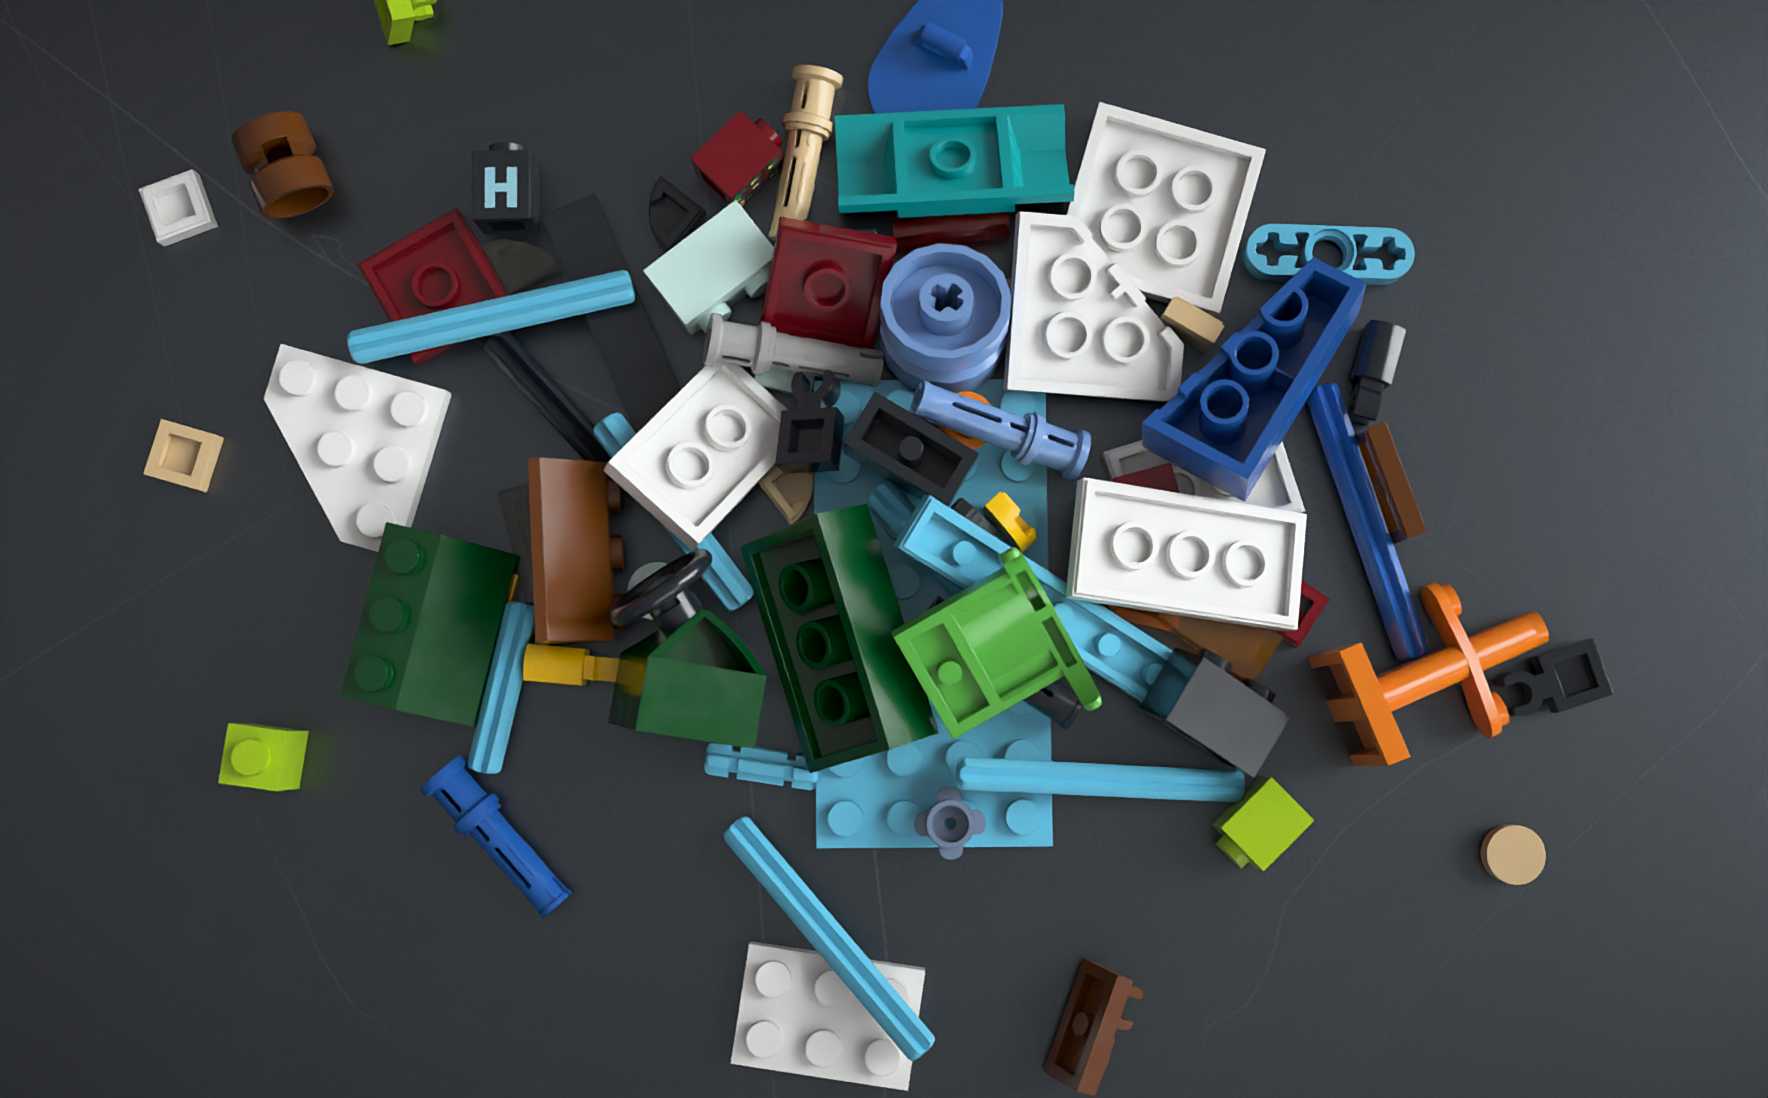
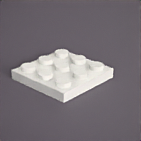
[1066,102,1266,318]

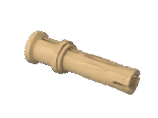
[768,65,843,241]

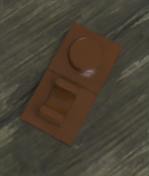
[1043,958,1144,1097]

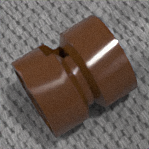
[231,111,334,220]

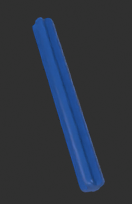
[1306,382,1429,661]

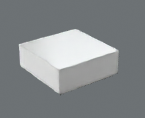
[139,169,218,246]

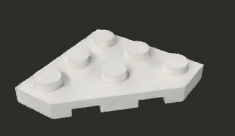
[1003,211,1184,402]
[264,344,452,552]

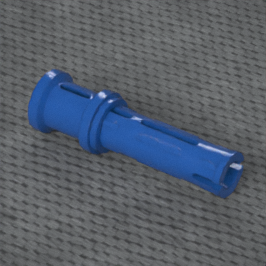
[420,755,572,919]

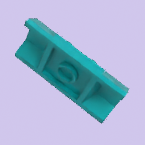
[834,104,1075,218]

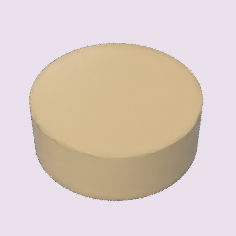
[1480,824,1546,885]

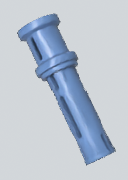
[910,380,1091,481]

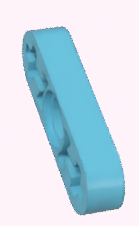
[1242,224,1415,285]

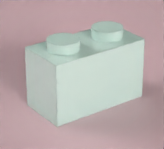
[643,200,774,337]

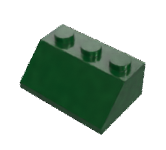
[340,522,521,727]

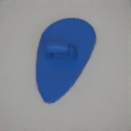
[868,0,1003,114]

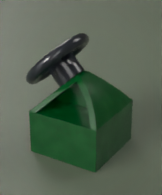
[608,549,767,749]

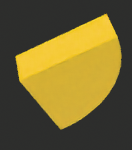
[982,491,1037,554]

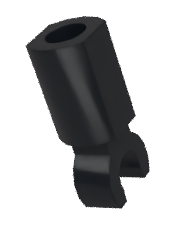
[1347,320,1406,426]

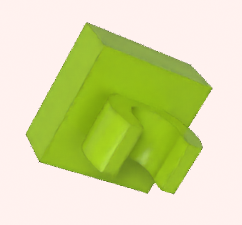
[373,0,437,45]

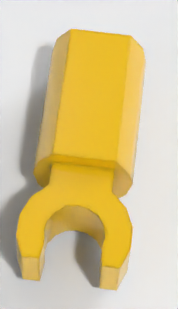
[523,644,619,686]

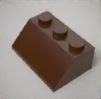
[528,457,627,645]

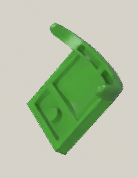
[891,547,1102,739]

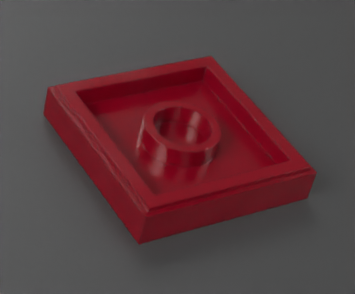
[357,207,509,366]
[759,217,897,349]

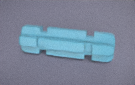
[704,742,819,790]

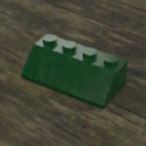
[740,504,939,773]

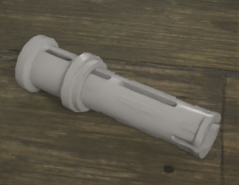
[703,313,884,387]

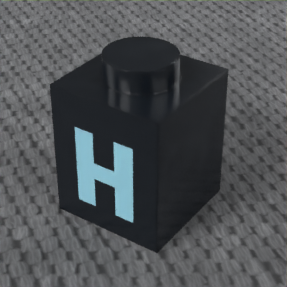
[472,142,541,234]

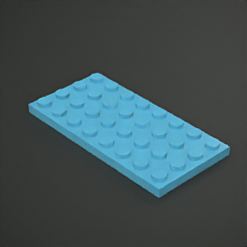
[814,379,1053,848]

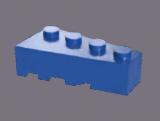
[1142,257,1367,502]

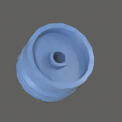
[880,243,1012,393]

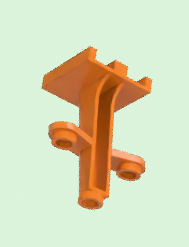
[1307,582,1549,766]

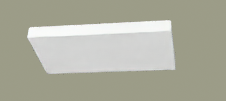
[1065,477,1307,632]

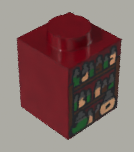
[691,110,783,207]

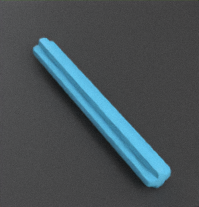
[347,270,635,364]
[956,757,1245,803]
[724,816,935,1061]

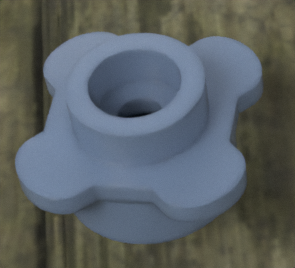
[914,787,986,860]

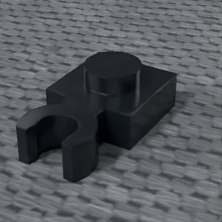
[775,370,845,474]
[1496,638,1614,716]

